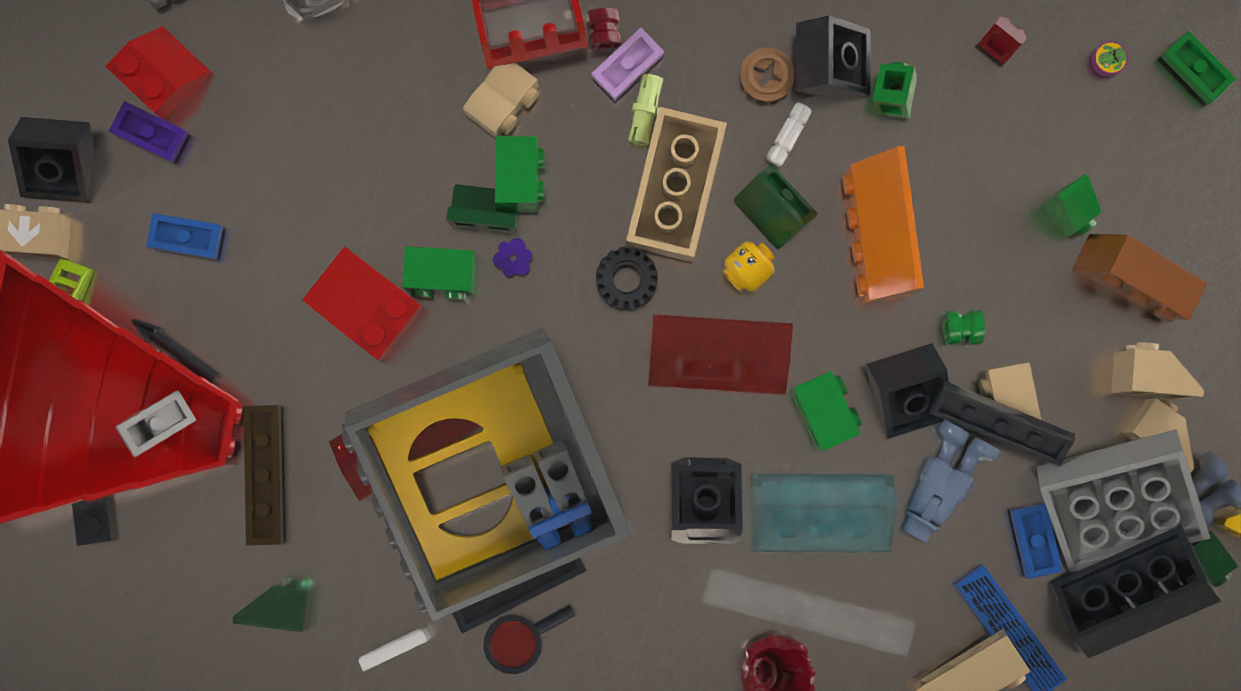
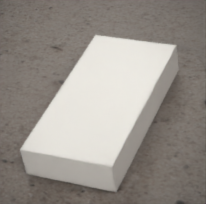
[358,626,431,672]

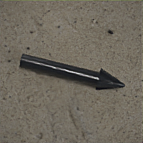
[131,319,220,384]

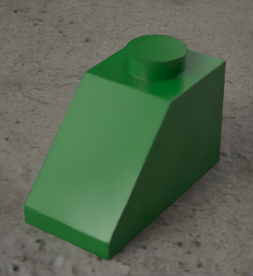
[1041,173,1102,238]

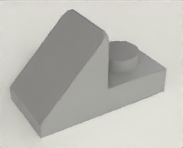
[115,390,196,457]

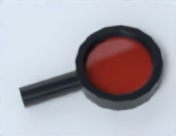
[483,604,576,674]

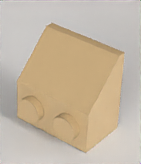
[1111,342,1204,400]

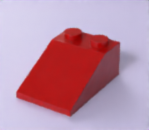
[302,246,425,363]

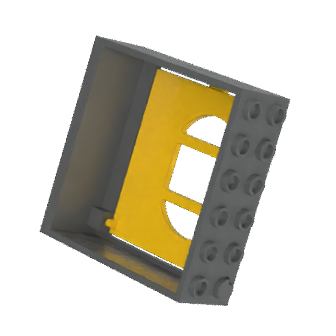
[341,328,632,621]

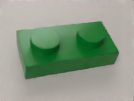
[1160,30,1236,105]

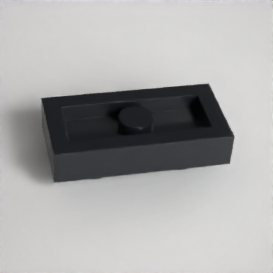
[72,495,115,546]

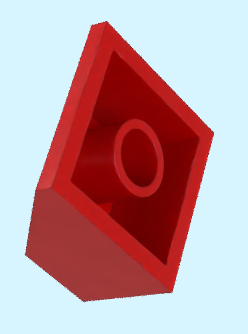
[105,26,212,121]

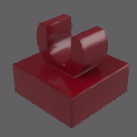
[978,16,1027,65]

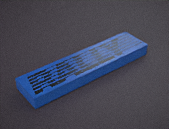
[954,564,1067,691]

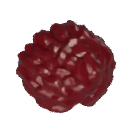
[741,635,816,691]

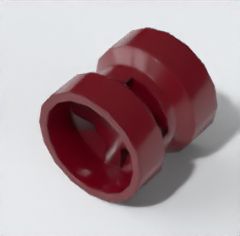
[585,8,622,51]

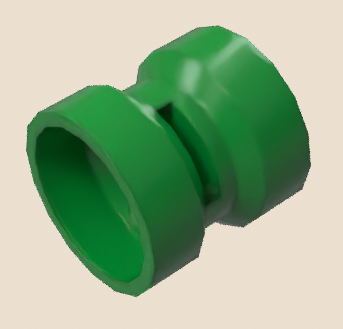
[943,310,985,345]

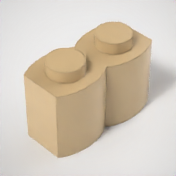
[463,63,539,138]

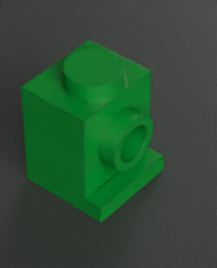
[872,62,917,119]

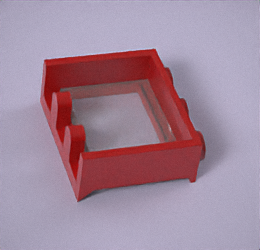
[472,0,588,69]

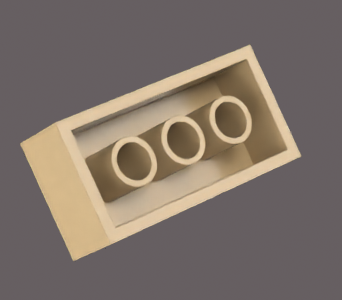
[626,107,727,262]

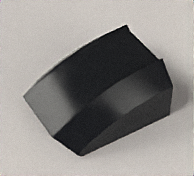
[671,457,743,545]

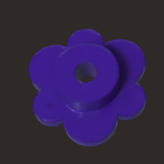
[493,238,533,277]

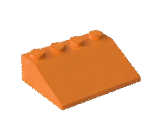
[843,146,924,304]

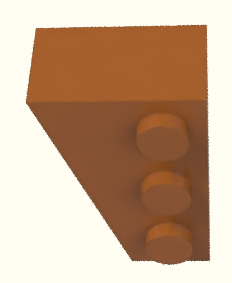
[1072,234,1207,322]

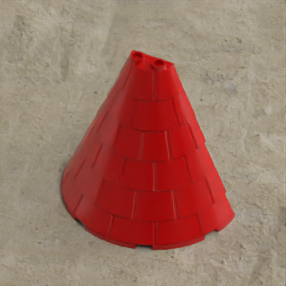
[0,249,242,524]

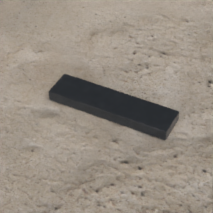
[929,380,1075,466]
[452,557,587,634]

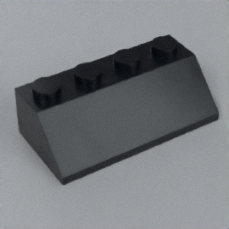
[1051,525,1221,659]

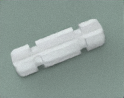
[766,103,812,167]

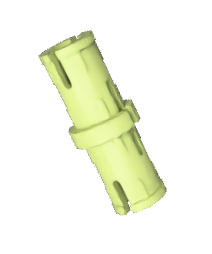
[628,74,663,146]

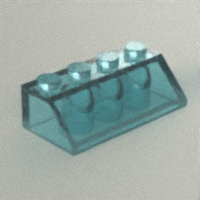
[751,474,898,553]

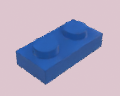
[146,213,223,260]
[1010,503,1063,579]

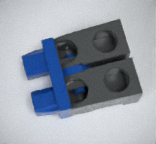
[500,440,592,550]

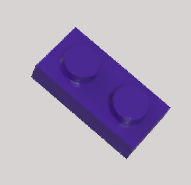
[109,101,188,163]

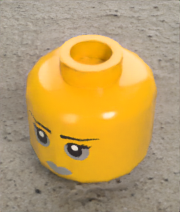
[723,241,775,292]

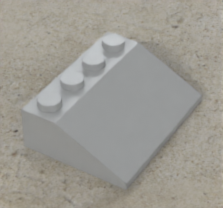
[1036,429,1210,573]

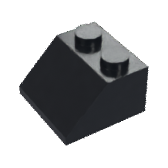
[795,15,871,96]
[8,117,95,202]
[866,343,949,439]

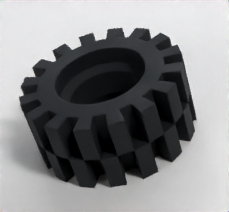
[596,246,658,311]

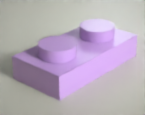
[591,28,664,101]

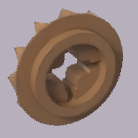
[740,47,795,103]

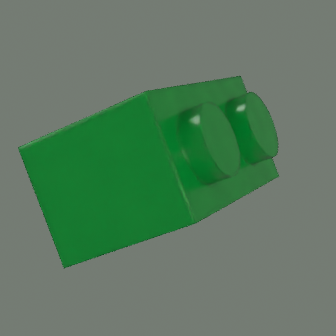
[495,136,545,213]
[402,246,477,301]
[790,371,862,452]

